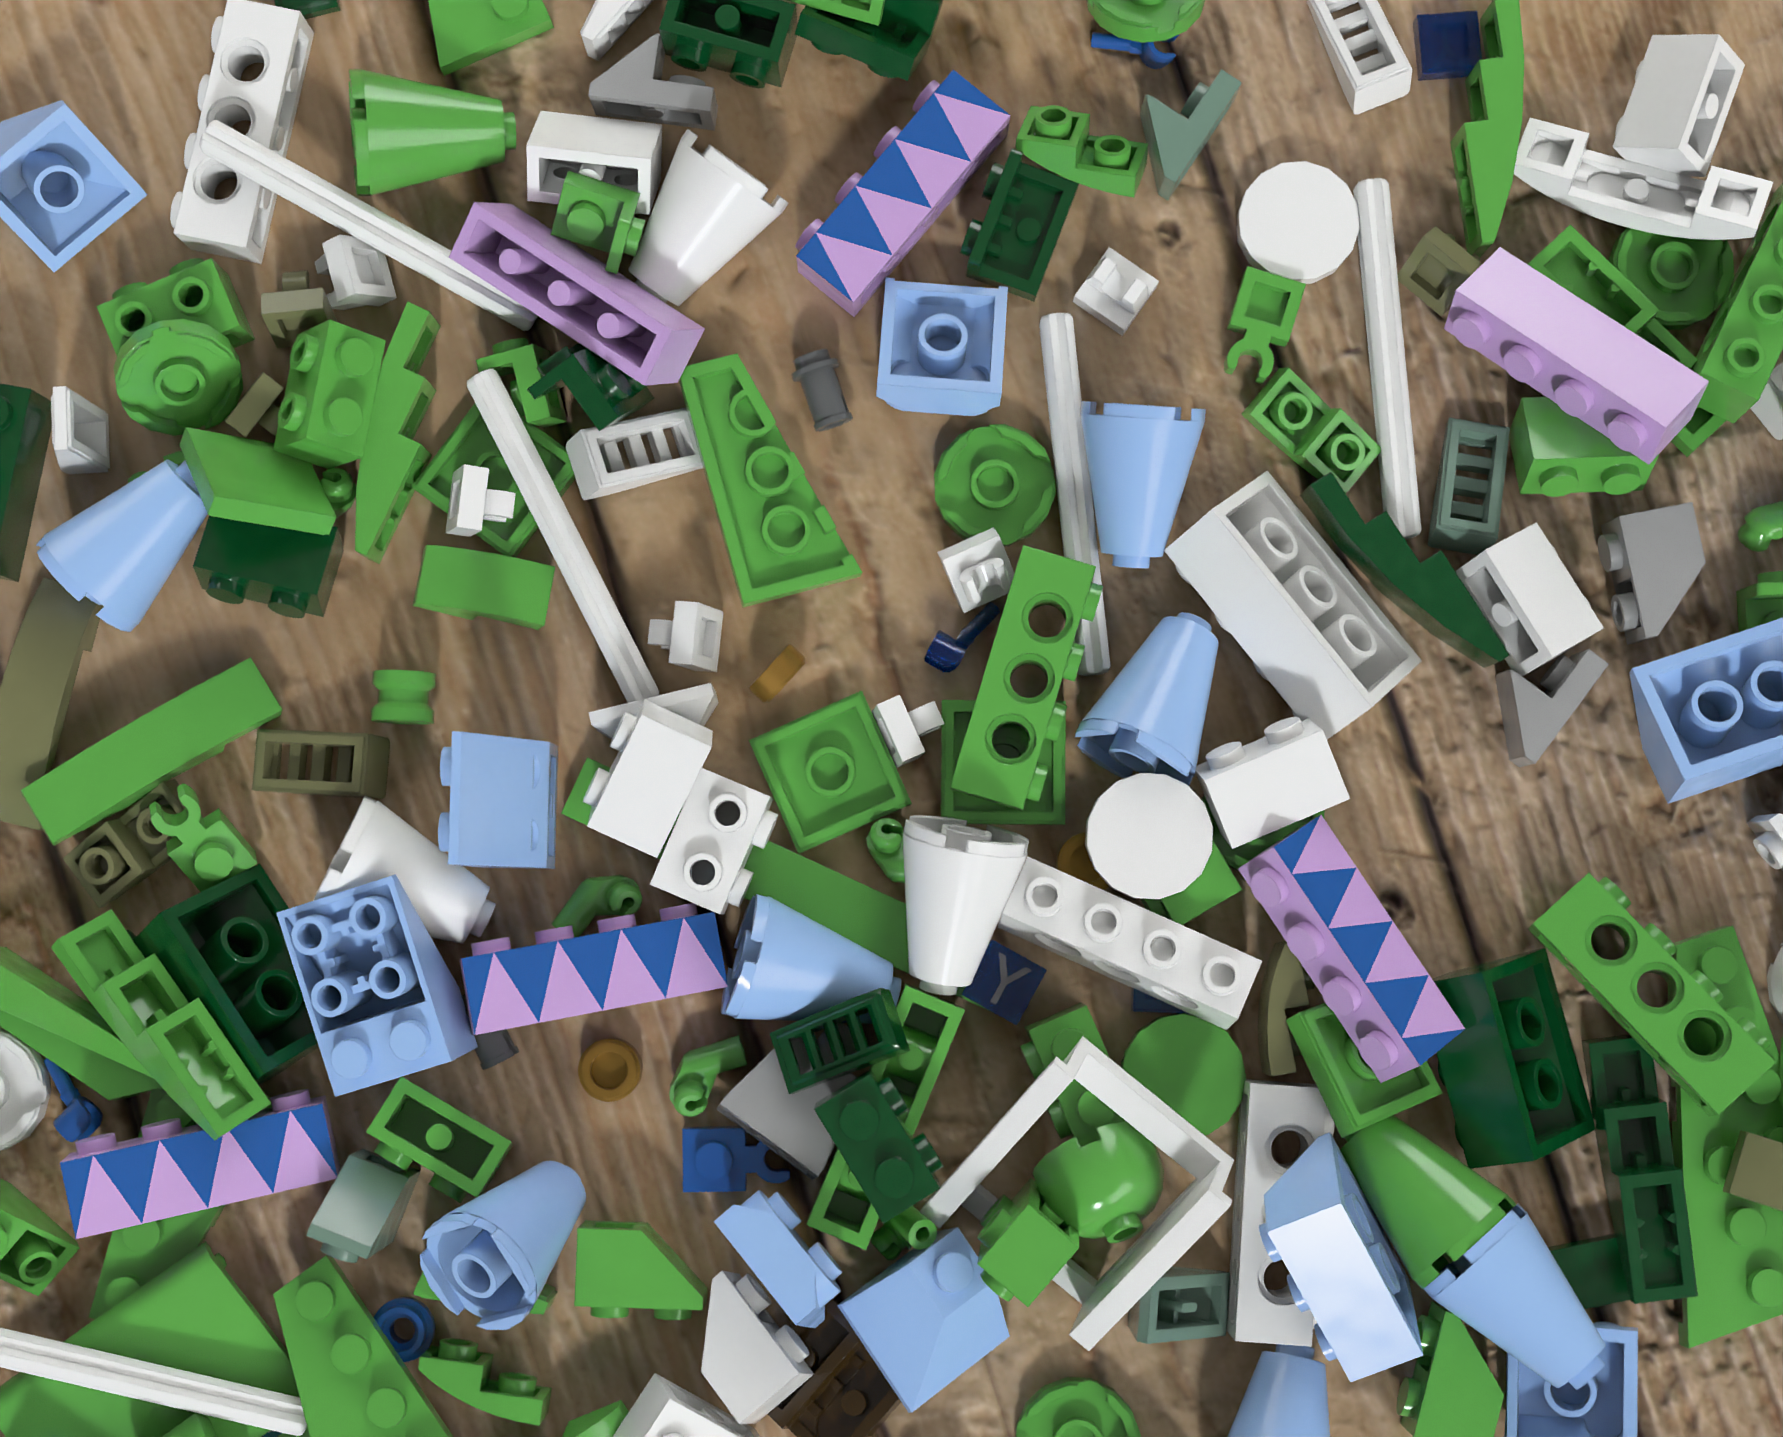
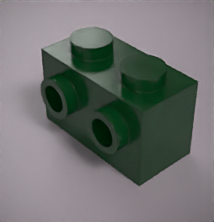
[659,0,798,88]
[193,516,344,618]
[814,1069,944,1224]

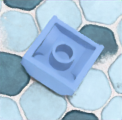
[876,277,1008,416]
[714,1190,842,1328]
[1504,1321,1638,1437]

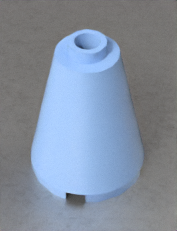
[1080,401,1206,568]
[36,460,208,632]
[1075,612,1219,786]
[721,894,901,1024]
[420,1161,586,1330]
[1423,1203,1606,1390]
[1227,1344,1330,1437]

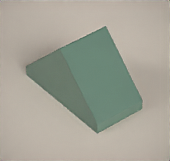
[1128,1266,1230,1344]

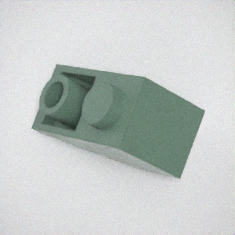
[306,1149,421,1263]

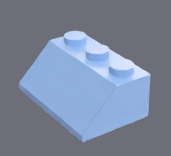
[1629,617,1783,804]
[1259,1132,1423,1382]

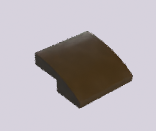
[768,1297,901,1437]

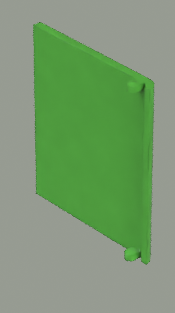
[0,1241,310,1437]

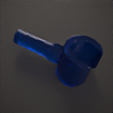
[924,602,1000,673]

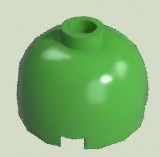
[1033,1121,1164,1243]

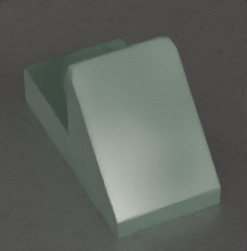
[1140,69,1242,201]

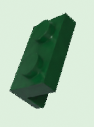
[795,0,943,81]
[960,148,1079,302]
[527,343,654,431]

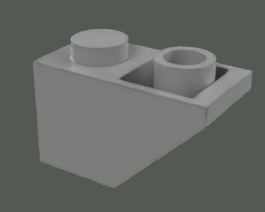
[1598,502,1706,645]

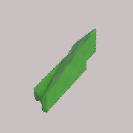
[0,947,162,1100]

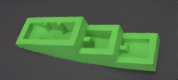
[1450,0,1524,257]
[1528,225,1727,457]
[355,301,441,564]
[21,657,282,846]
[51,909,271,1141]

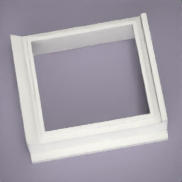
[920,1036,1234,1351]

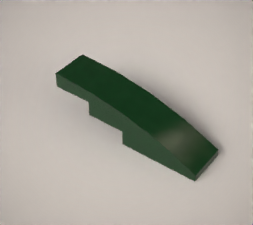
[1300,472,1510,668]
[1582,1034,1698,1304]

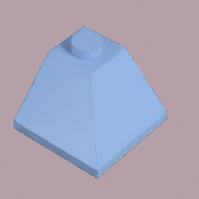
[0,100,148,272]
[837,1227,1010,1413]

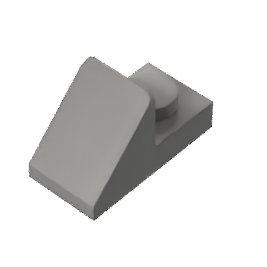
[588,33,718,131]
[1496,649,1609,767]

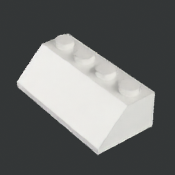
[1164,471,1422,740]

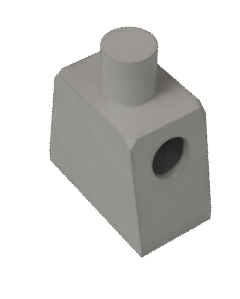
[717,1023,857,1180]

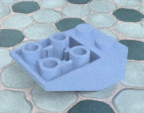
[438,731,558,869]
[276,874,478,1097]

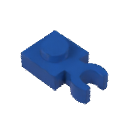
[682,1126,791,1192]

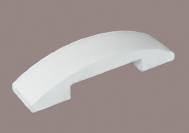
[1514,118,1773,240]

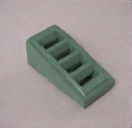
[1428,418,1510,555]

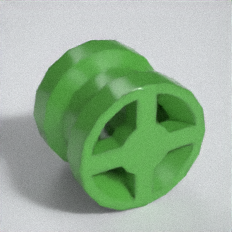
[371,670,436,725]

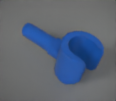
[1091,32,1179,69]
[44,1058,103,1142]

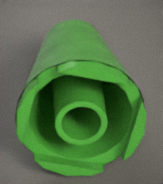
[349,69,516,196]
[1340,1115,1517,1289]

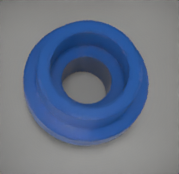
[374,1297,435,1362]

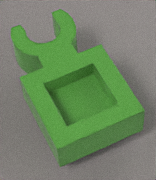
[1224,266,1306,384]
[149,783,258,892]

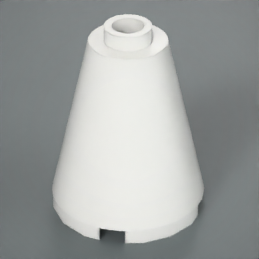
[629,129,789,306]
[313,796,496,944]
[903,815,1029,995]

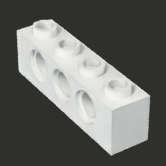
[170,0,314,264]
[998,856,1262,1030]
[1226,1079,1335,1347]

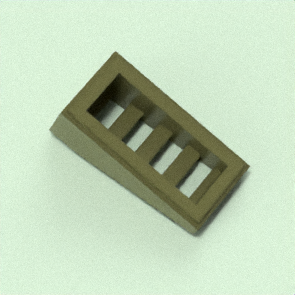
[252,729,390,799]

